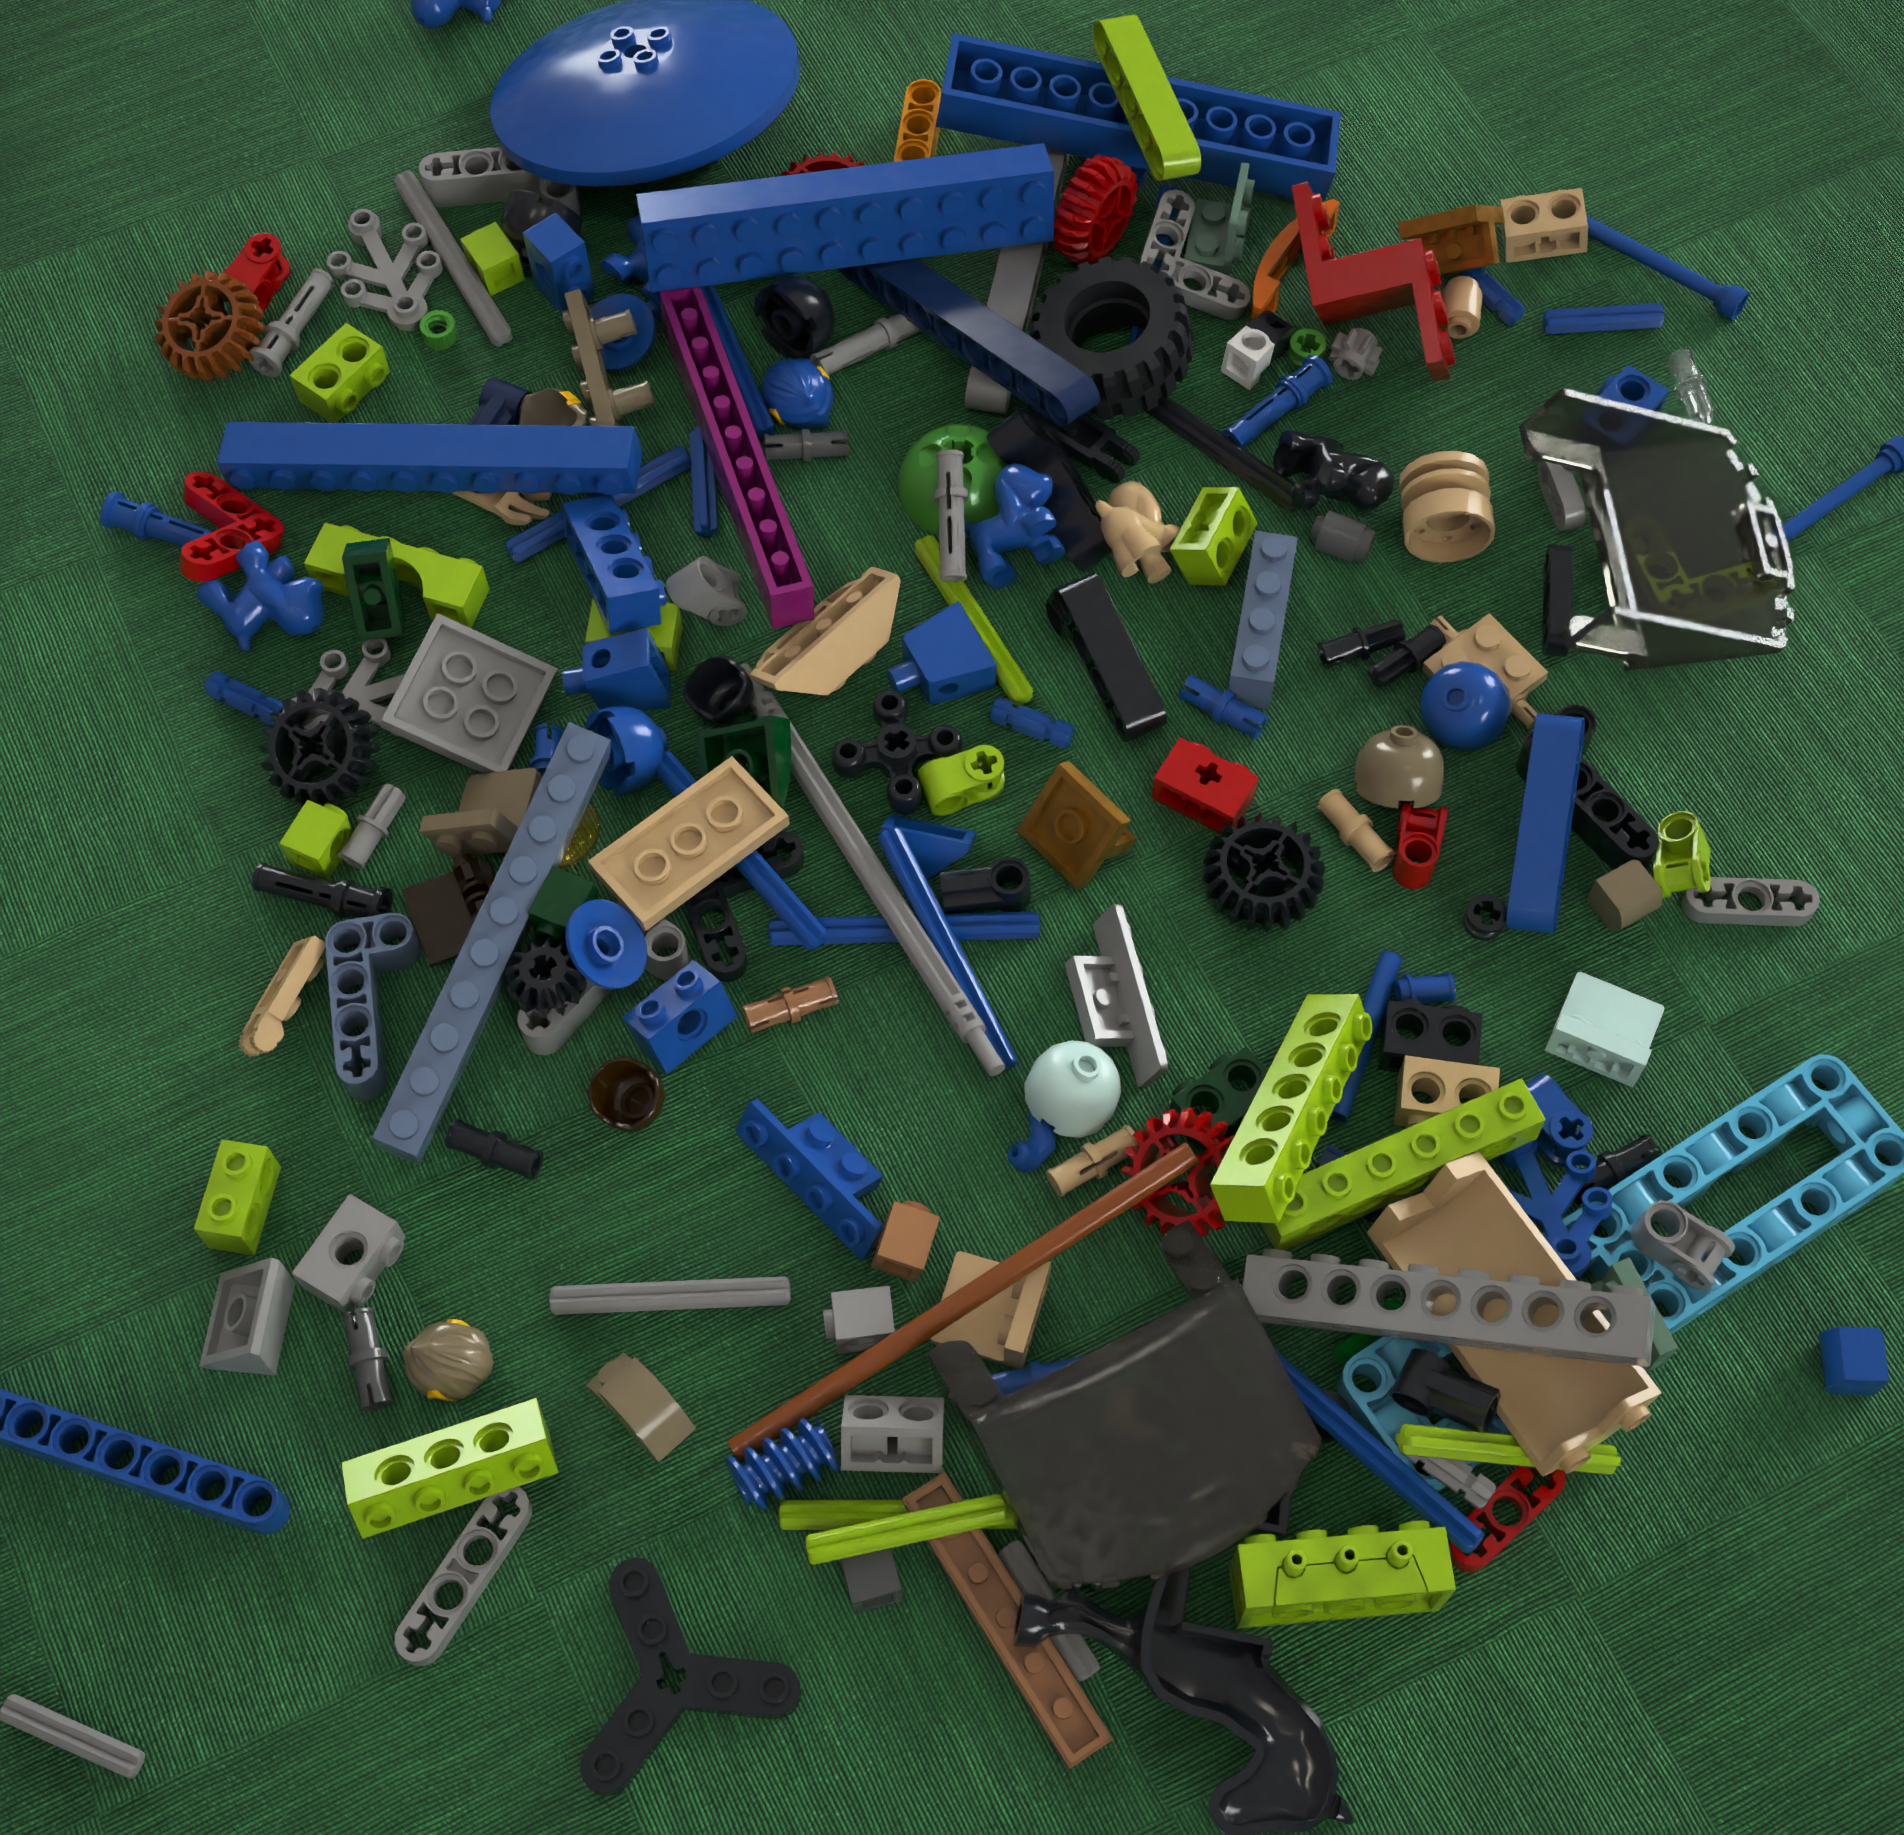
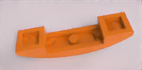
[1250,199,1340,322]

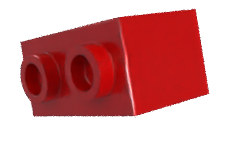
[1151,737,1259,834]

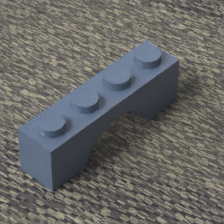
[1228,530,1298,709]

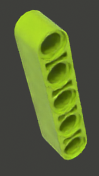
[1093,14,1201,181]

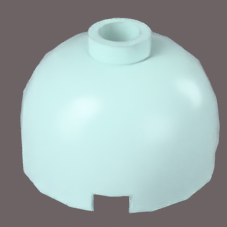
[1024,1040,1121,1138]

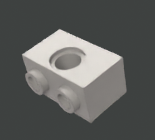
[292,1193,406,1313]

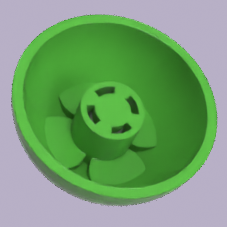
[897,424,1008,538]

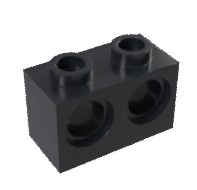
[1377,999,1483,1073]

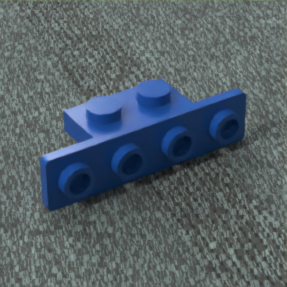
[736,1099,884,1260]

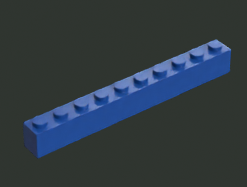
[217,422,643,495]

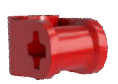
[223,233,291,311]
[1392,801,1448,889]

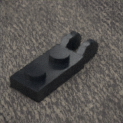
[1030,409,1140,484]

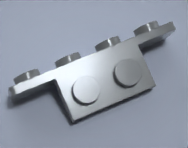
[1065,904,1168,1087]

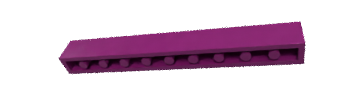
[659,286,814,629]

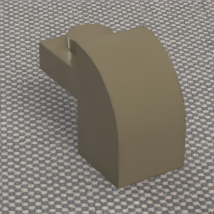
[586,1352,696,1462]

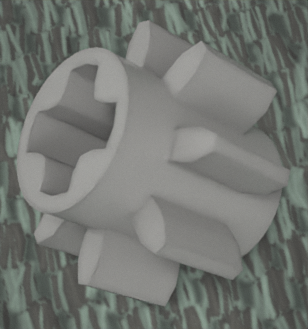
[1329,328,1383,380]

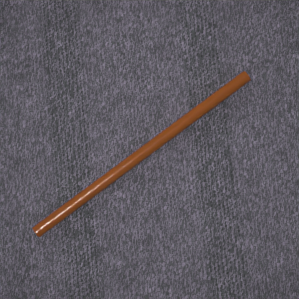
[728,1142,1199,1462]

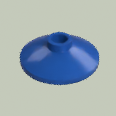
[590,294,656,372]
[566,899,647,990]

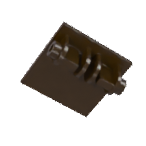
[401,853,495,967]

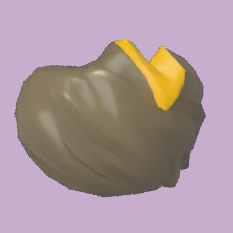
[519,388,588,426]
[403,1319,494,1402]

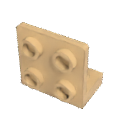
[930,1251,1051,1369]

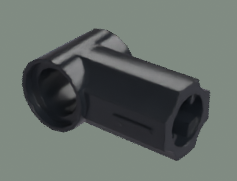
[940,857,1031,914]
[1390,1348,1501,1433]

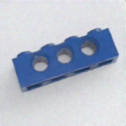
[562,495,666,634]

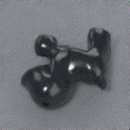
[1273,430,1395,510]

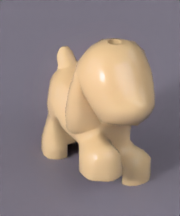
[1095,481,1181,584]

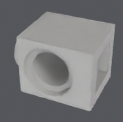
[823,1285,895,1354]

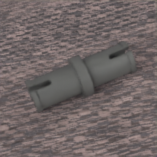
[764,429,849,462]
[342,1307,394,1412]

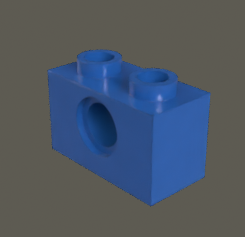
[523,213,595,316]
[622,959,738,1074]

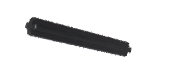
[1143,396,1296,511]

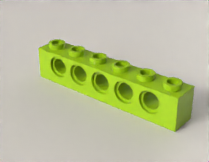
[1210,994,1372,1223]
[1262,1078,1546,1251]

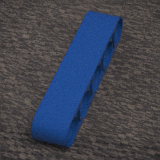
[1507,713,1585,934]

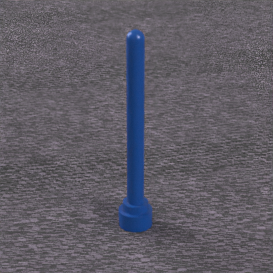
[1586,215,1750,321]
[1752,436,1904,558]

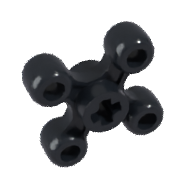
[831,690,963,814]

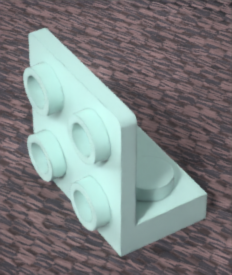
[1544,972,1664,1088]

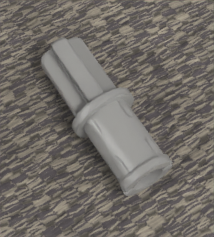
[338,784,406,870]

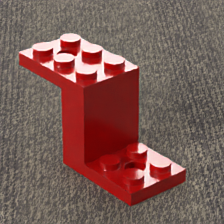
[1291,182,1456,382]

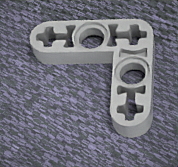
[1138,189,1251,320]

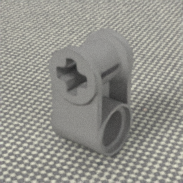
[666,556,747,626]
[1631,1200,1735,1291]

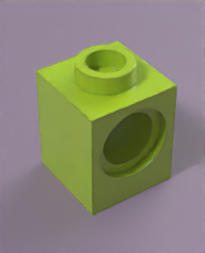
[460,222,525,296]
[279,800,353,880]

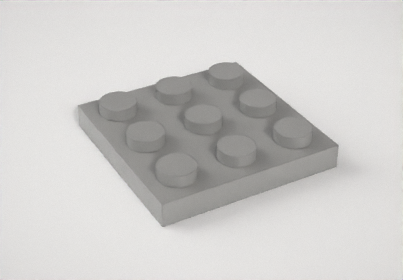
[380,613,558,774]

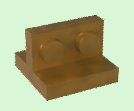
[1398,204,1505,276]
[1016,761,1138,890]

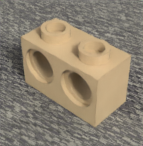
[1500,188,1588,263]
[1394,1055,1500,1129]

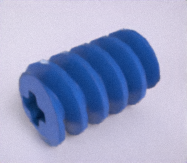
[726,1418,840,1511]

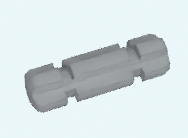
[1401,1453,1496,1509]

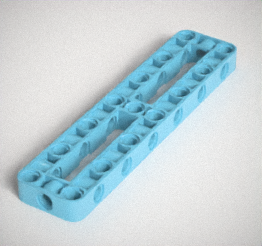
[1337,1054,1904,1492]

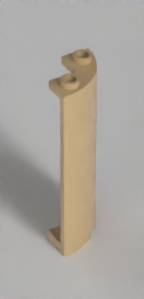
[1367,1152,1662,1477]

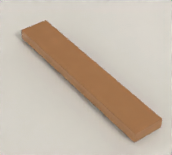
[901,1471,1113,1770]

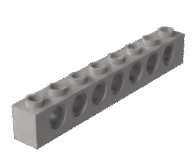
[1239,1249,1656,1367]

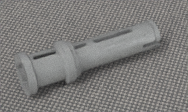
[248,268,335,378]

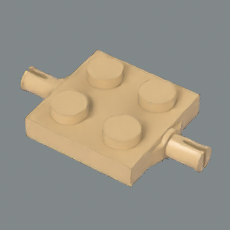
[1422,613,1548,730]

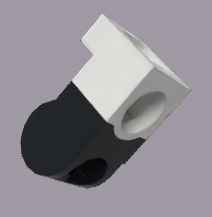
[1221,310,1296,390]

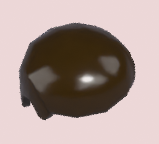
[587,1056,666,1133]

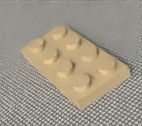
[588,756,790,931]

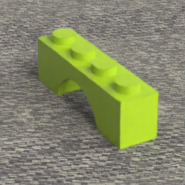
[304,523,490,628]

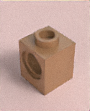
[870,1201,940,1283]

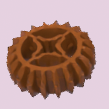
[153,270,266,383]

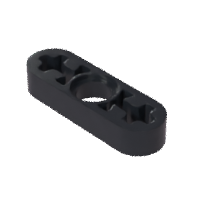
[1542,544,1572,657]

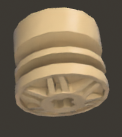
[1399,451,1495,563]

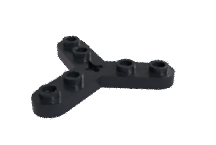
[580,1558,801,1796]

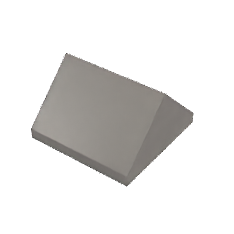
[199,1258,296,1376]

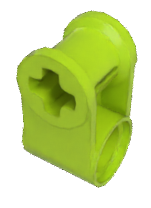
[917,745,1005,816]
[1653,811,1711,899]

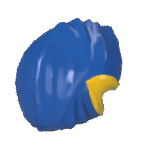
[761,358,834,430]

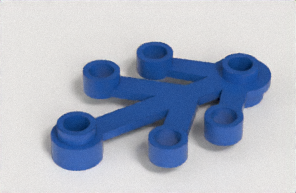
[1498,1139,1613,1279]

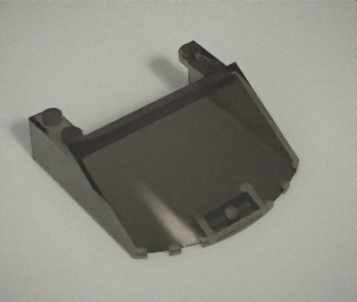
[1519,388,1795,671]
[927,1220,1322,1589]

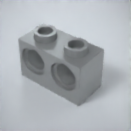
[841,1395,944,1473]

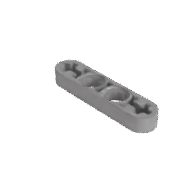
[394,1486,532,1666]

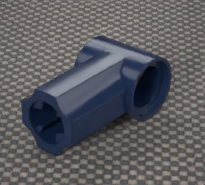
[468,377,533,425]

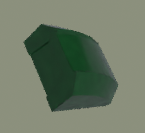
[696,715,791,809]

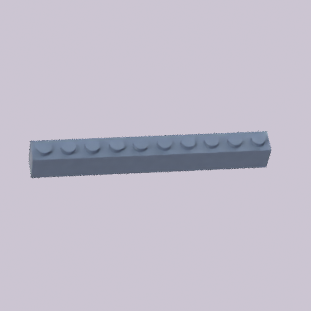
[372,722,611,1166]

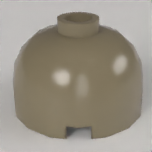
[1354,725,1444,808]

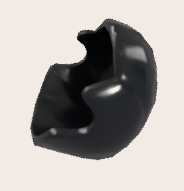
[683,655,753,726]

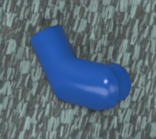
[1008,1111,1056,1172]

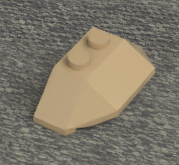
[749,567,901,696]

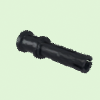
[252,863,393,919]

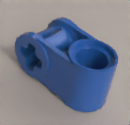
[1526,1073,1593,1167]

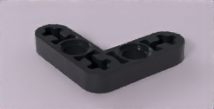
[684,831,804,982]

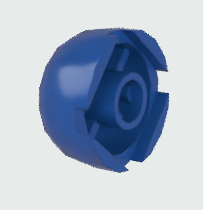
[1420,661,1512,752]
[586,705,667,797]

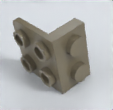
[419,768,542,857]

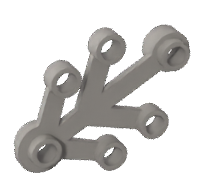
[327,209,443,332]
[282,638,405,744]

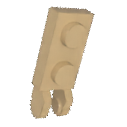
[238,936,326,1057]

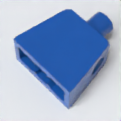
[886,601,997,705]
[562,628,671,710]

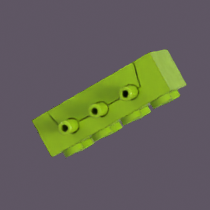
[1229,1521,1456,1629]

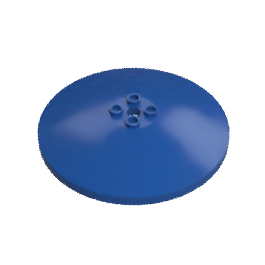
[490,0,800,187]

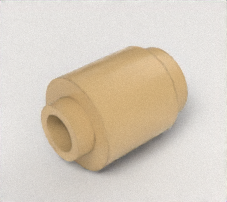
[1442,276,1483,339]

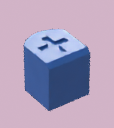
[1819,1327,1889,1395]

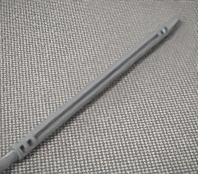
[740,663,1005,1077]

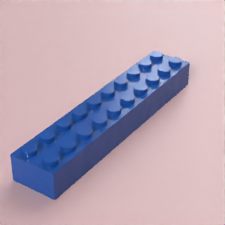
[935,33,1341,202]
[636,143,1054,293]

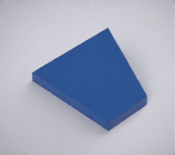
[881,814,976,880]

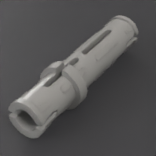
[810,314,922,376]
[934,450,968,582]

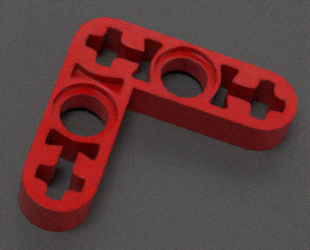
[179,472,284,582]

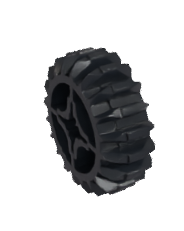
[258,688,381,806]
[1202,813,1325,933]

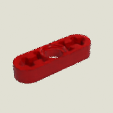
[1448,1466,1566,1572]

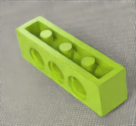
[342,1398,559,1539]

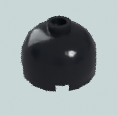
[501,190,583,265]
[754,276,835,359]

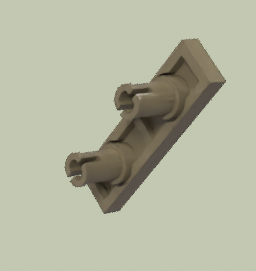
[562,289,656,426]

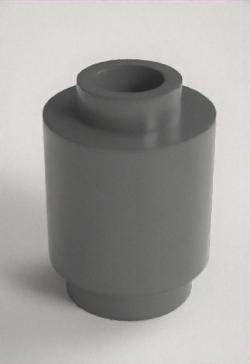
[1309,510,1376,564]

